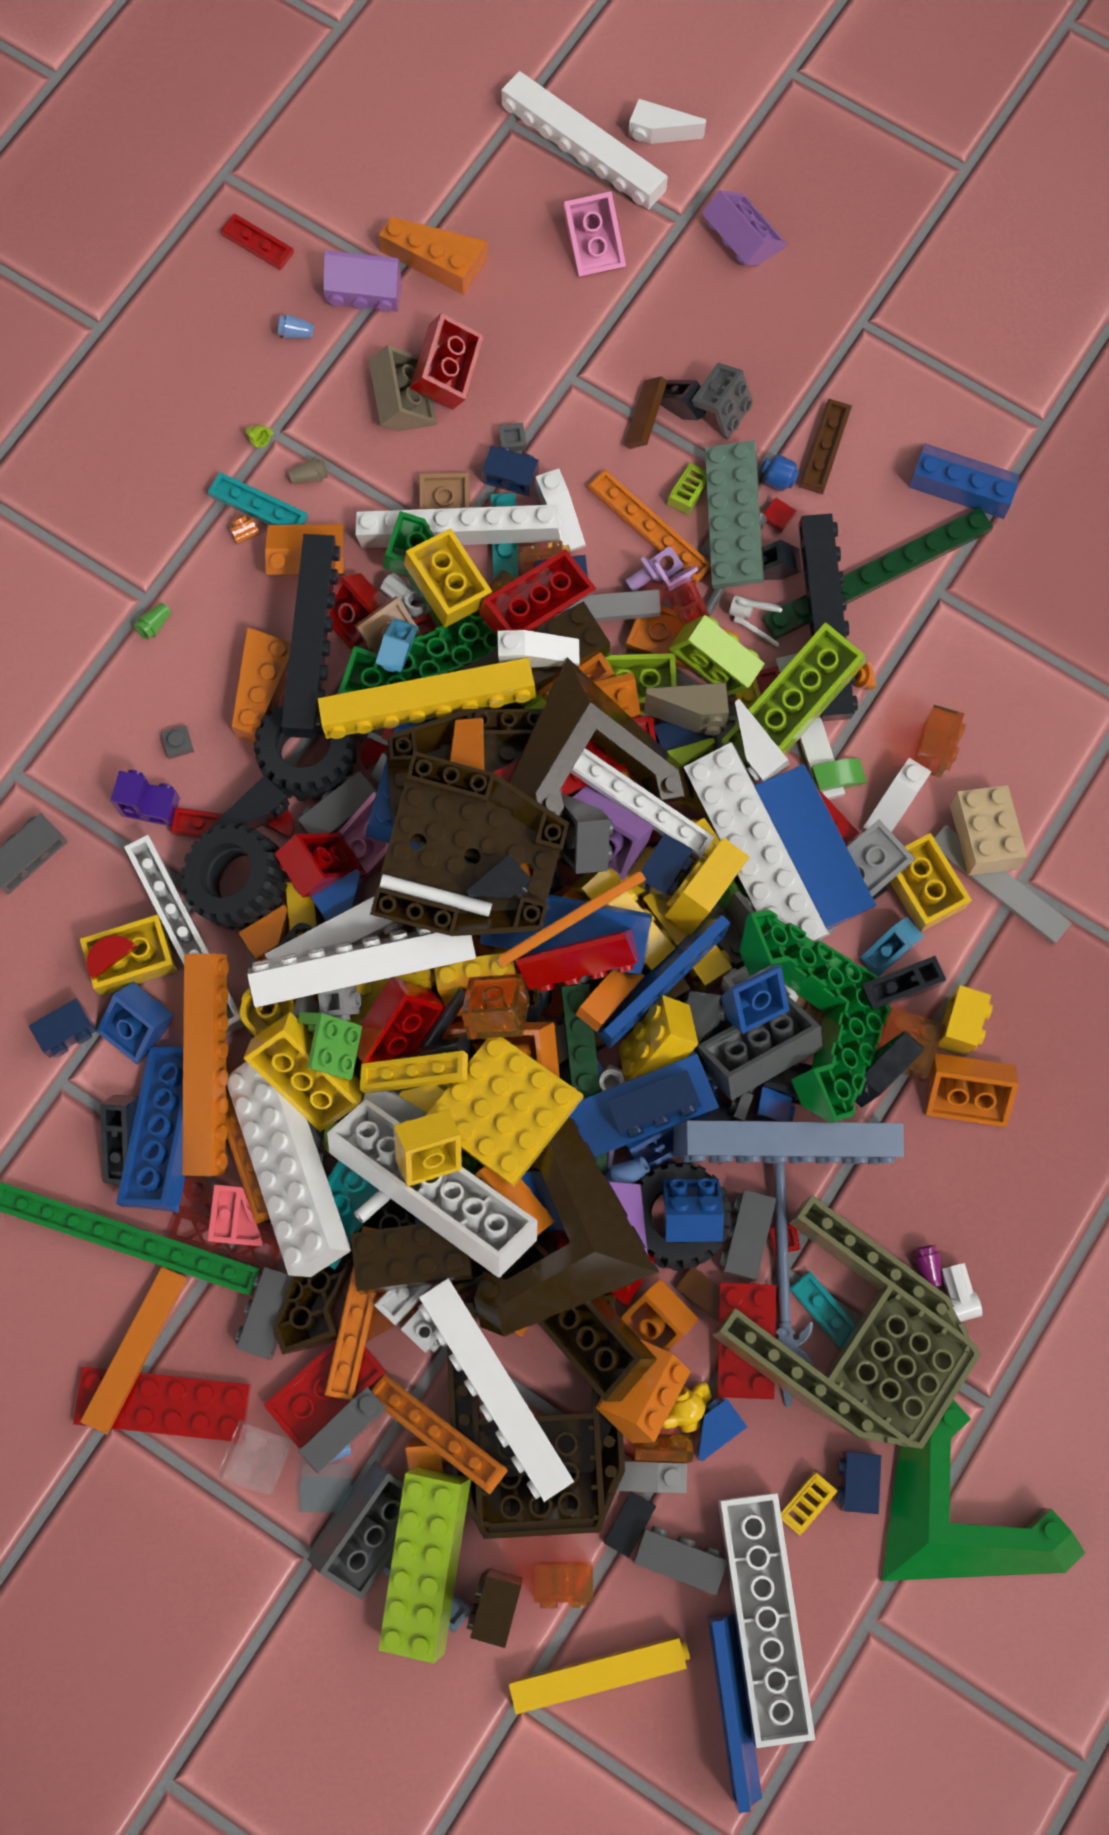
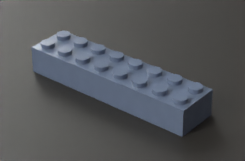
[673,1121,904,1164]

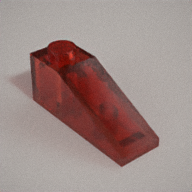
[664,578,710,626]

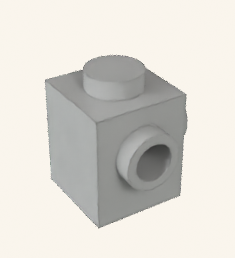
[318,986,361,1021]

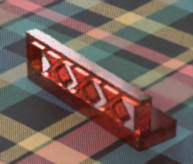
[168,1206,280,1270]

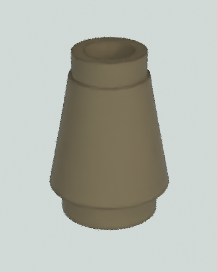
[289,457,328,484]

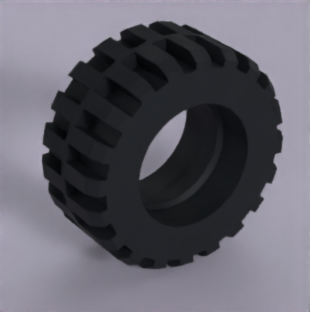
[253,701,357,801]
[181,823,289,930]
[636,1161,732,1271]

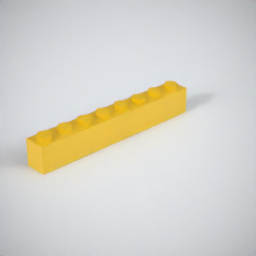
[318,657,536,739]

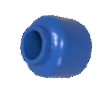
[760,454,799,491]

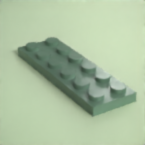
[705,440,764,589]

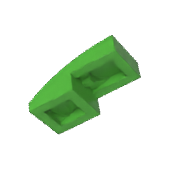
[811,758,867,792]

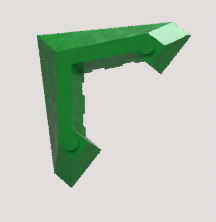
[338,511,498,694]
[740,910,891,1123]
[881,1399,1085,1581]

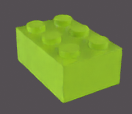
[668,615,765,696]

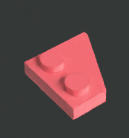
[208,1185,263,1246]

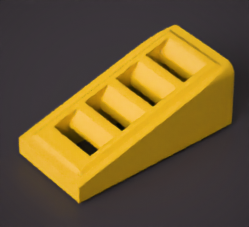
[781,1472,837,1536]

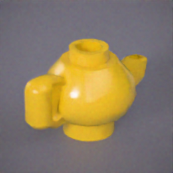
[663,1382,712,1433]

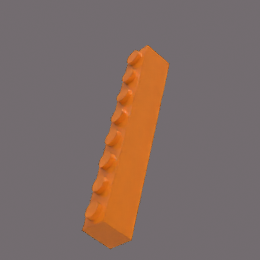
[182,953,229,1176]

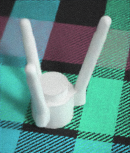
[729,595,782,647]

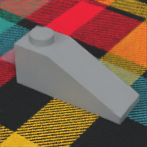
[617,1461,687,1493]

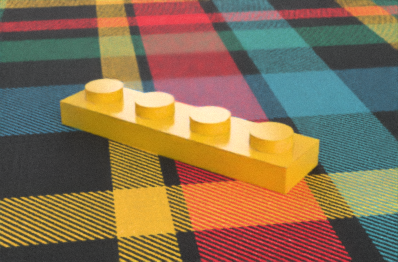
[360,1051,468,1094]

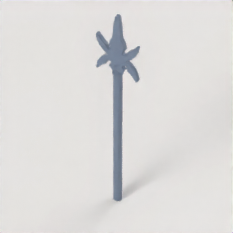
[774,1162,814,1408]

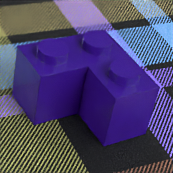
[111,770,180,827]

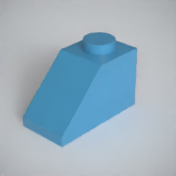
[376,618,419,672]
[860,917,925,977]

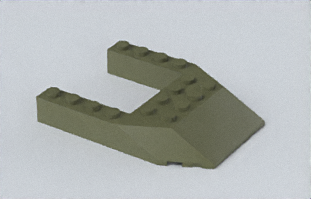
[712,1196,981,1449]

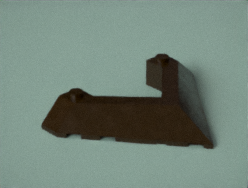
[509,657,695,818]
[474,1117,660,1337]
[274,1159,490,1355]

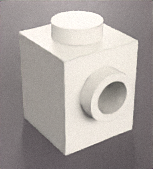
[401,1310,442,1354]

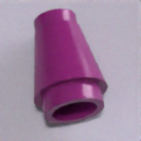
[913,1245,942,1287]

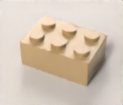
[950,785,1027,876]

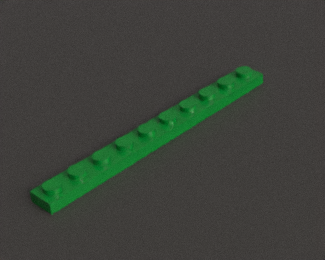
[0,1182,261,1296]

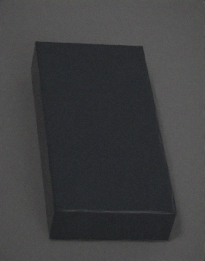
[604,1491,656,1558]

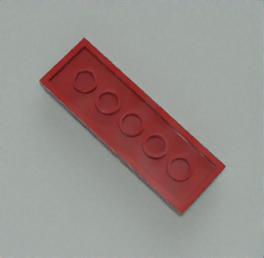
[73,1367,251,1443]

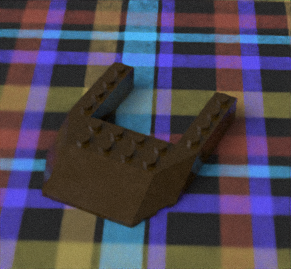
[447,1295,625,1539]

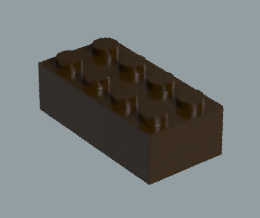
[351,1223,473,1295]
[466,1568,523,1648]

